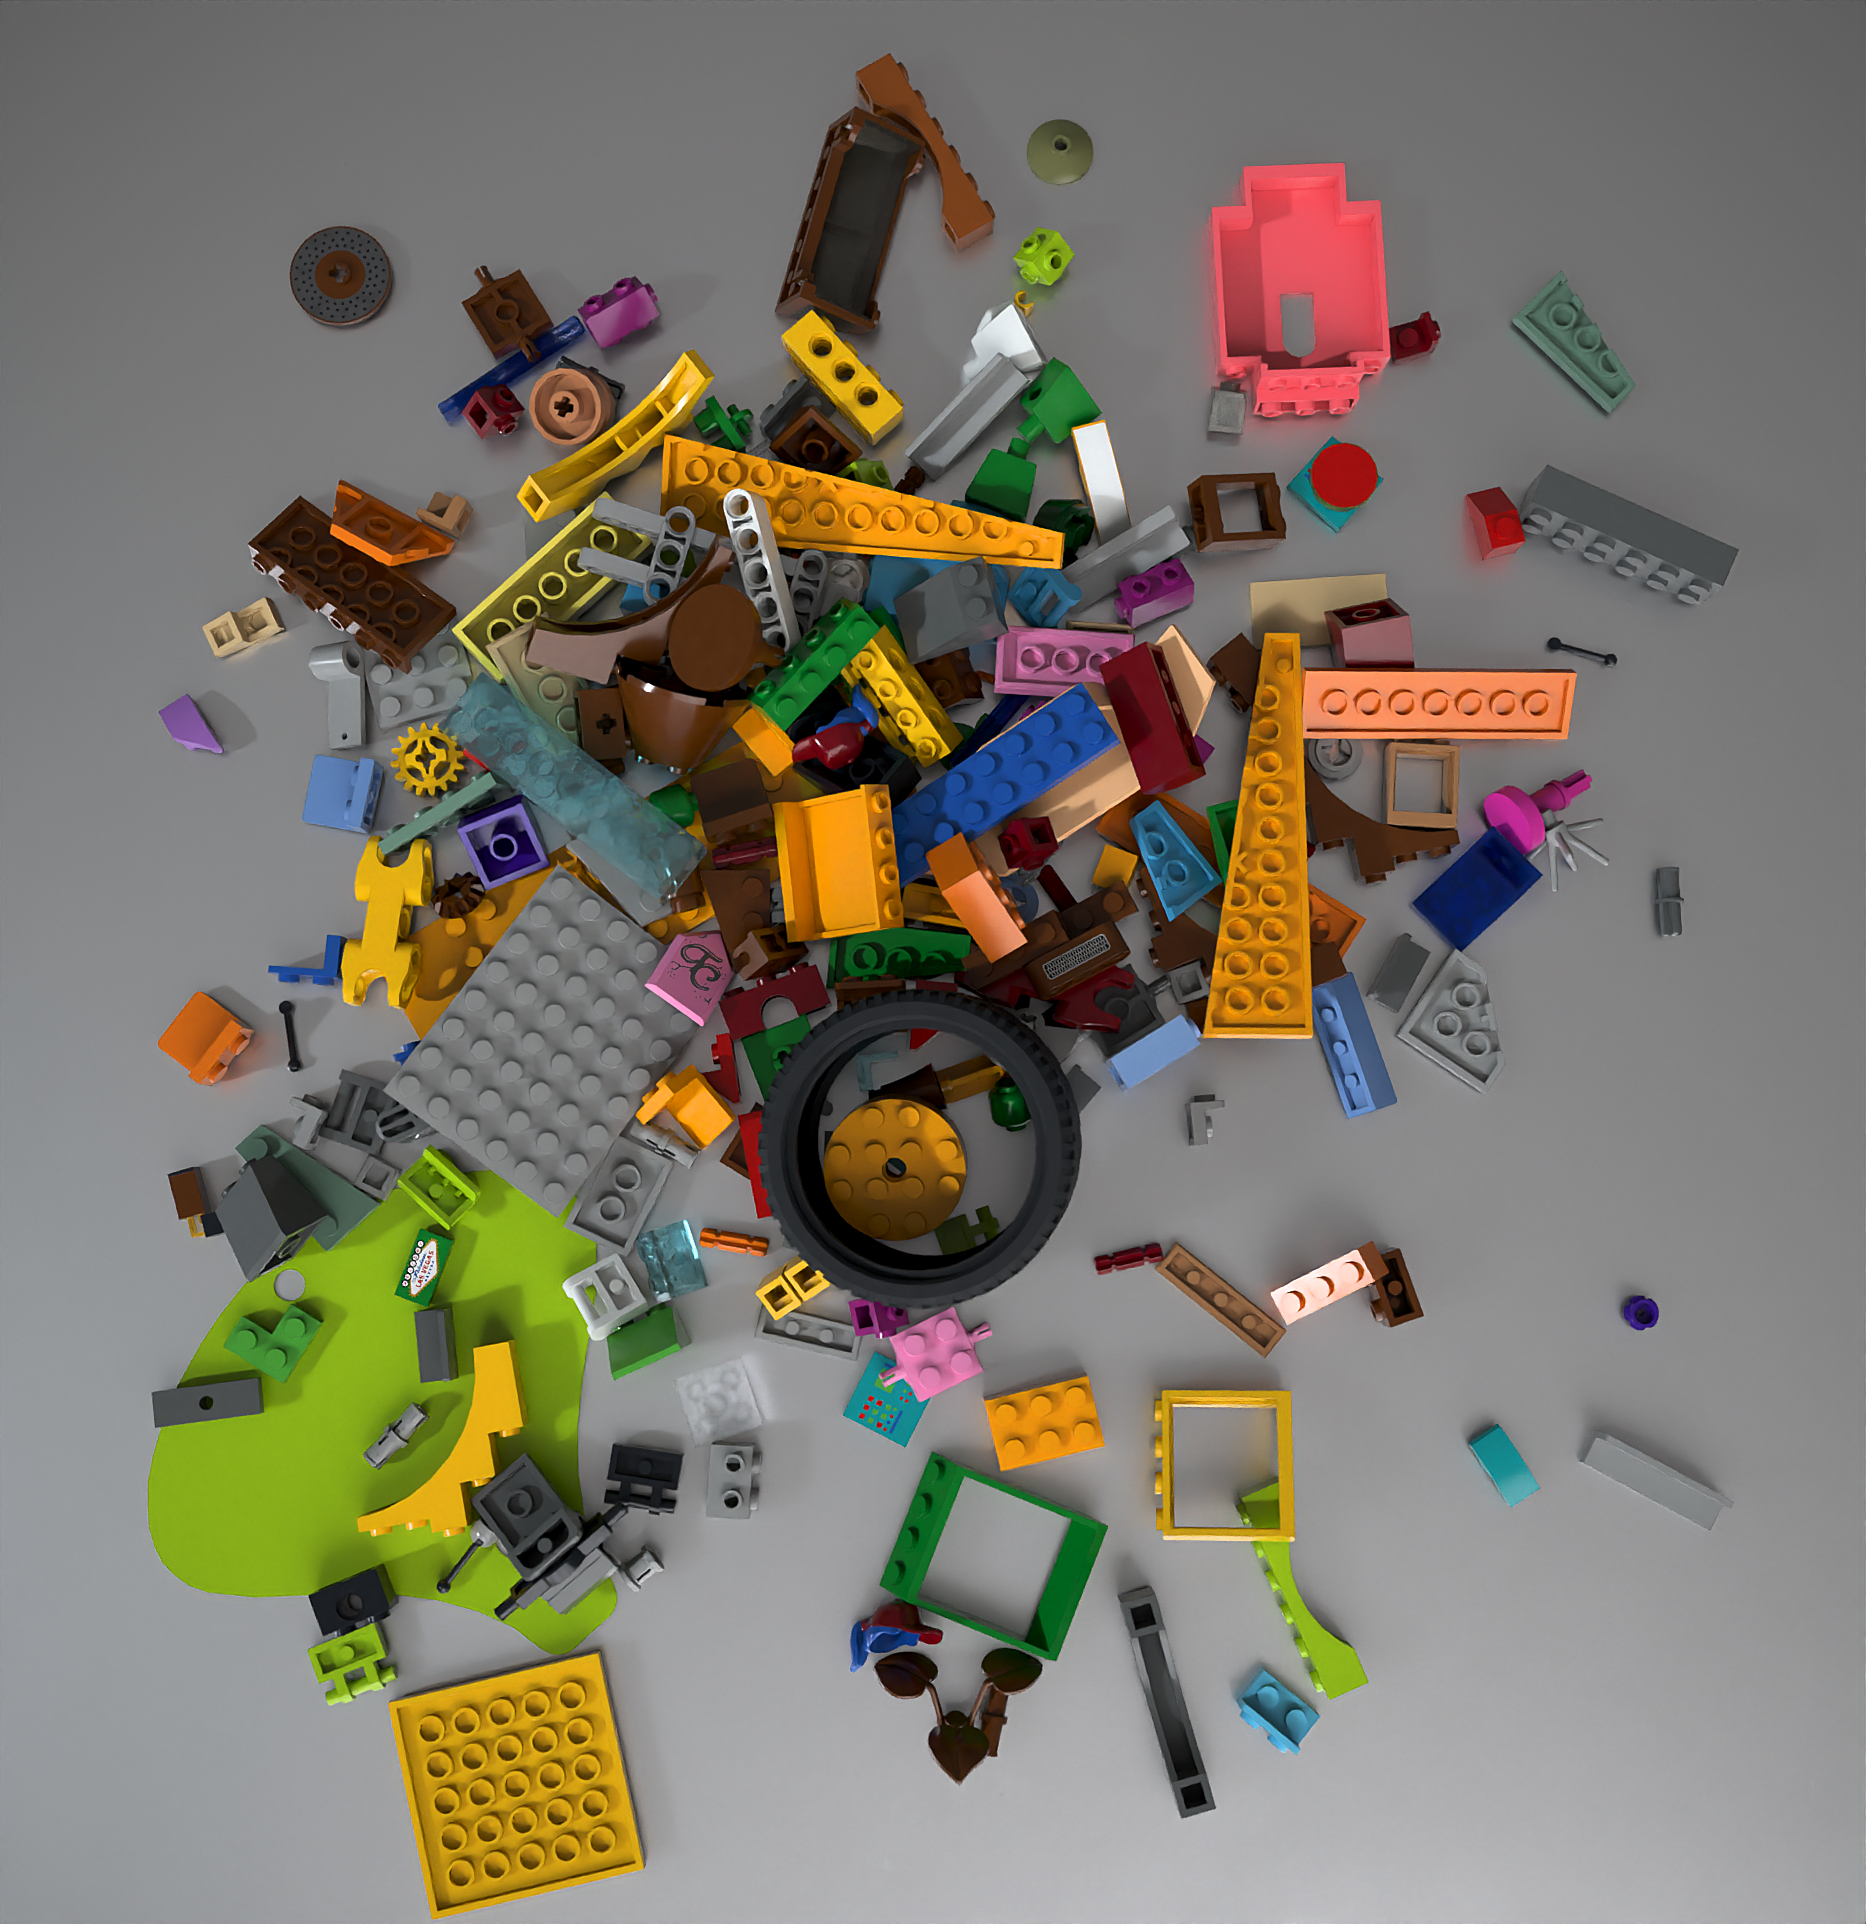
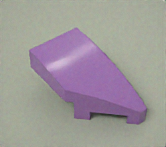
[159,693,224,754]

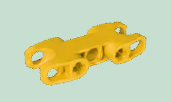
[341,835,435,1010]

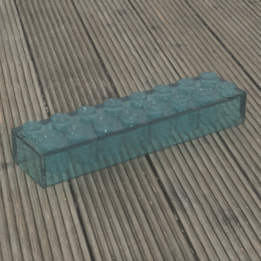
[437,672,708,907]

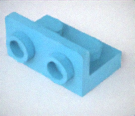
[1236,1667,1320,1755]

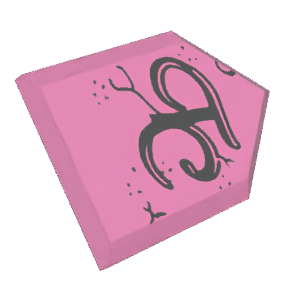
[645,930,734,1026]

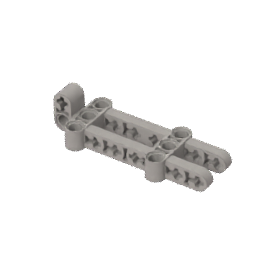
[577,498,859,648]

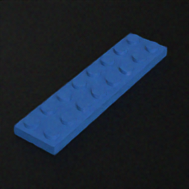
[891,682,1121,889]

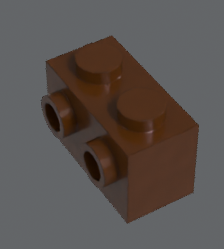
[1364,1247,1424,1328]

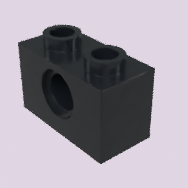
[308,1563,398,1638]

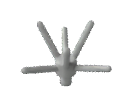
[1518,808,1609,892]

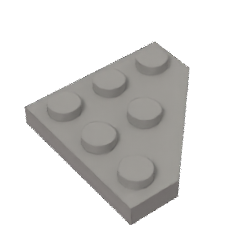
[1396,949,1506,1094]

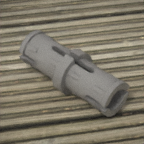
[629,1118,701,1169]
[363,1402,430,1470]

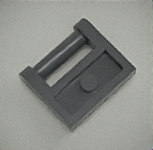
[318,1069,397,1155]

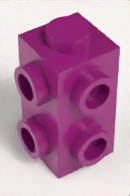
[577,276,659,349]
[1114,558,1194,628]

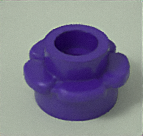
[1624,1295,1659,1330]

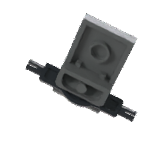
[470,1453,629,1621]

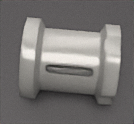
[618,1544,665,1592]

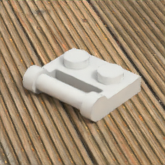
[562,1252,650,1341]

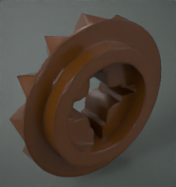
[430,871,486,919]

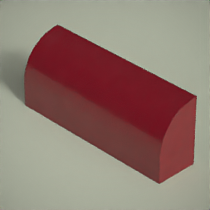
[1099,641,1206,794]

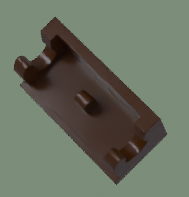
[733,925,809,981]

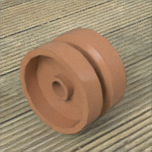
[529,368,616,445]

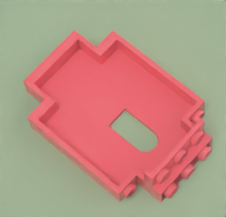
[1208,163,1391,417]

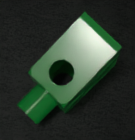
[1016,357,1102,444]
[965,438,1037,524]

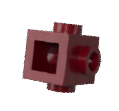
[462,383,525,439]
[997,816,1060,871]

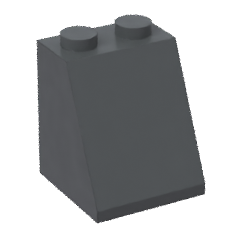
[215,1154,329,1282]

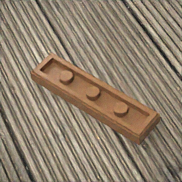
[1154,1241,1287,1358]

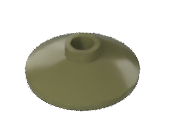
[1027,119,1093,185]

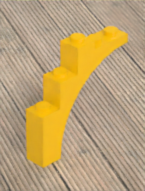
[516,349,715,523]
[356,1339,529,1537]

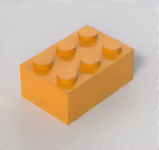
[983,1373,1105,1471]

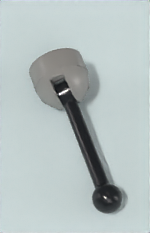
[436,1516,498,1594]

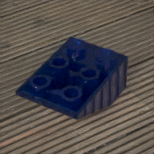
[1411,826,1543,952]

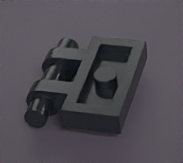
[604,1443,684,1516]

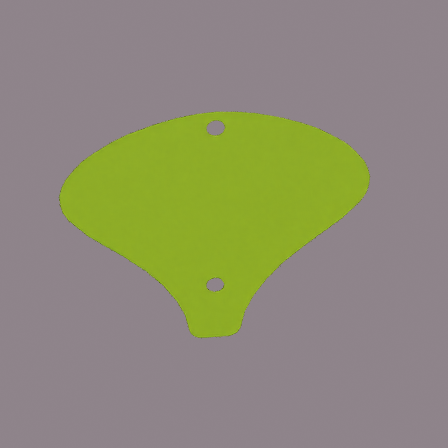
[148,1170,617,1655]

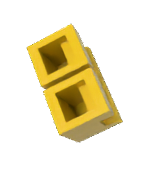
[755,1254,831,1321]

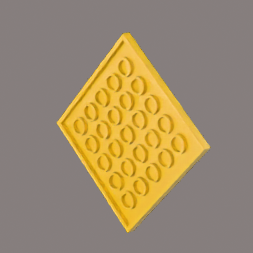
[388,1651,646,1920]

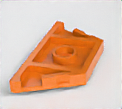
[330,479,455,566]

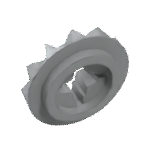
[1308,739,1363,780]

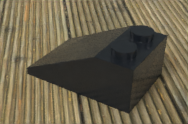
[792,734,922,809]

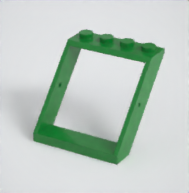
[879,1452,1109,1661]

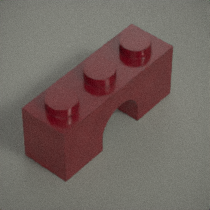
[718,962,832,1043]

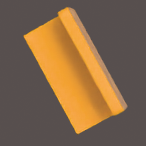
[732,703,795,780]

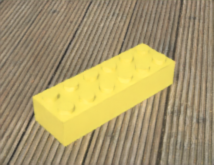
[452,491,653,684]

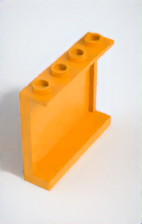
[773,784,904,943]

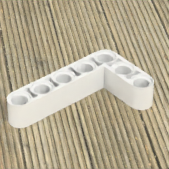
[723,489,802,671]

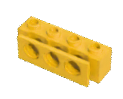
[781,310,904,446]
[841,625,964,768]

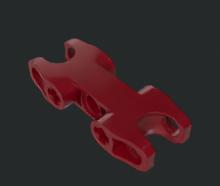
[953,933,1136,1033]

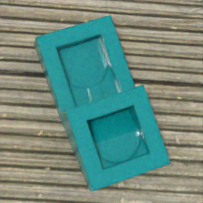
[1469,1424,1540,1508]

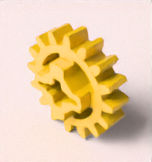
[390,722,468,798]

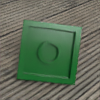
[741,1015,811,1102]

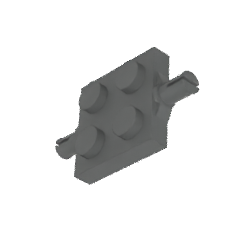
[1076,963,1172,1059]

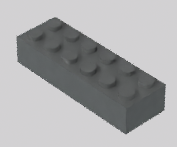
[1518,465,1739,604]

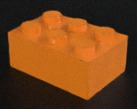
[925,832,1028,964]

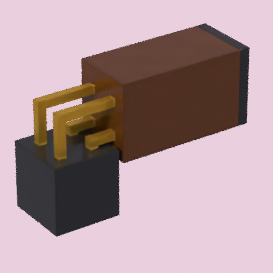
[168,1167,225,1238]

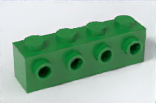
[746,597,880,731]

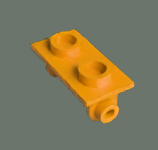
[936,1055,1010,1104]

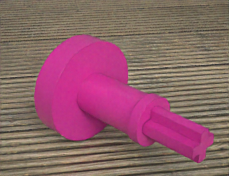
[1483,769,1592,855]

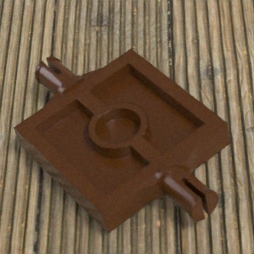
[461,266,554,362]

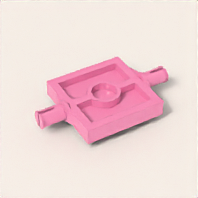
[879,1307,992,1402]

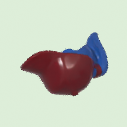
[791,684,879,770]
[850,1599,943,1672]

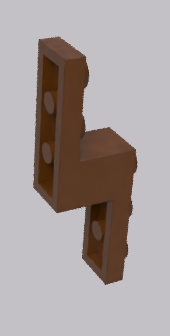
[961,880,1139,991]

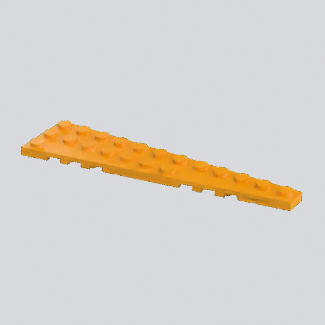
[660,434,1065,569]
[1202,633,1313,1039]

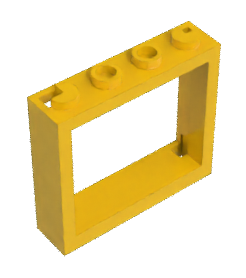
[1155,1390,1295,1542]

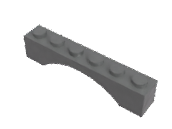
[1117,1587,1216,1819]

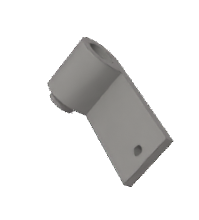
[308,641,366,750]

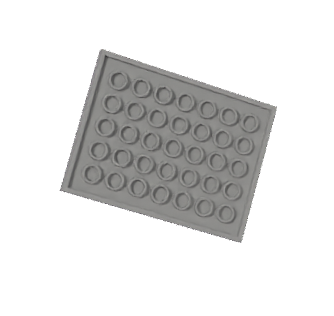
[383,865,725,1218]

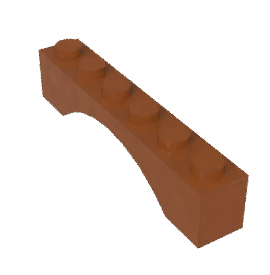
[855,53,996,253]

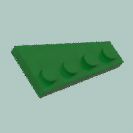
[826,926,972,989]

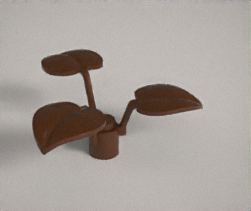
[873,1648,1043,1785]

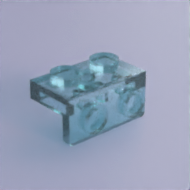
[637,1219,708,1303]

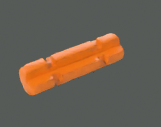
[699,1228,769,1257]

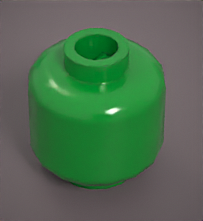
[644,784,699,834]
[988,1077,1032,1132]

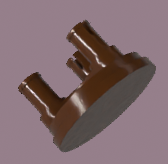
[669,584,785,692]

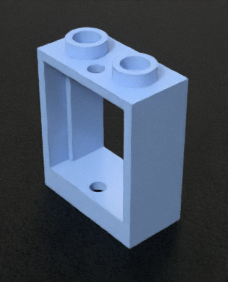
[1104,1014,1201,1092]

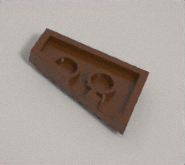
[700,869,770,974]

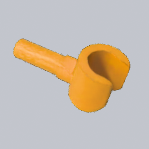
[557,850,601,893]

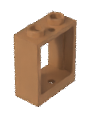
[1381,739,1460,832]

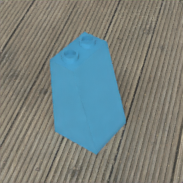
[862,555,1011,644]

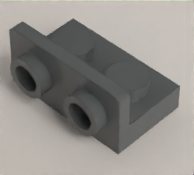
[759,374,836,443]

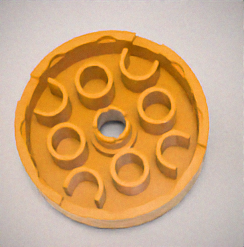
[823,1094,968,1241]

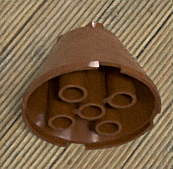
[615,656,753,775]

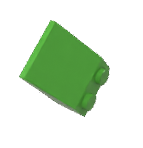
[607,1302,692,1380]

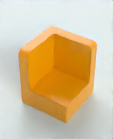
[1092,844,1140,890]

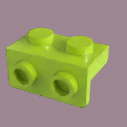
[396,1144,481,1230]

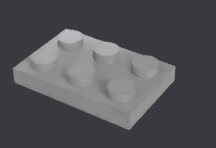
[564,1136,675,1257]

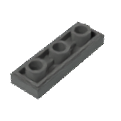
[151,1377,264,1428]

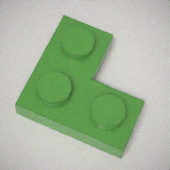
[223,1303,324,1383]

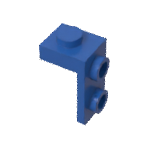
[268,935,348,986]

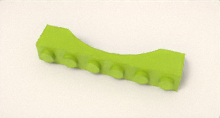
[1235,1477,1369,1700]

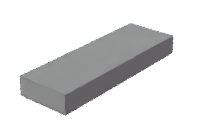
[754,1303,863,1361]

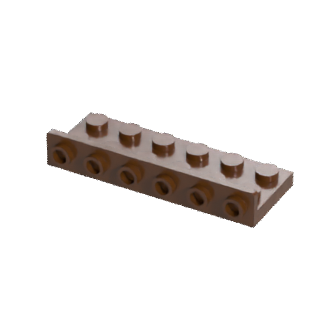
[248,496,457,674]

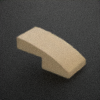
[202,597,285,658]

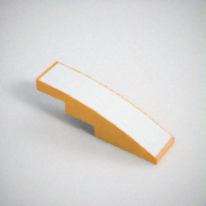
[1071,419,1132,547]

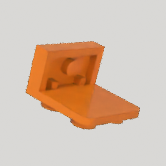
[158,992,255,1086]

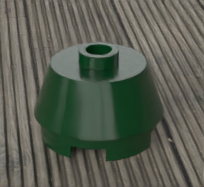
[1032,499,1095,566]

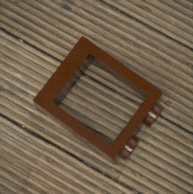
[1187,472,1286,553]

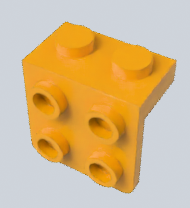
[634,1064,735,1149]

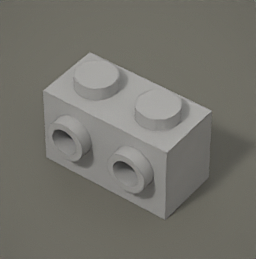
[706,1441,761,1519]

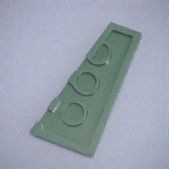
[1512,270,1636,413]
[377,770,523,856]
[235,1124,382,1251]

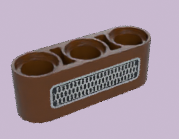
[1024,921,1131,1001]

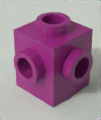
[848,1299,910,1339]

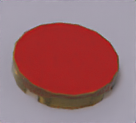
[1308,442,1378,512]

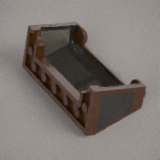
[775,106,926,337]

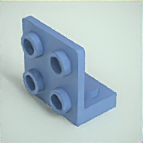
[302,755,384,834]

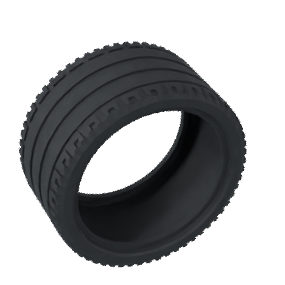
[758,989,1082,1309]

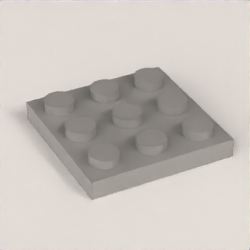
[356,604,480,731]

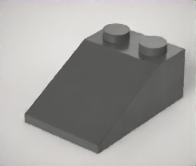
[893,556,1009,665]

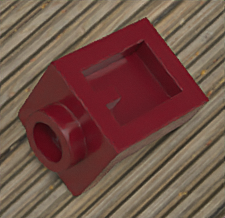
[1389,311,1441,365]

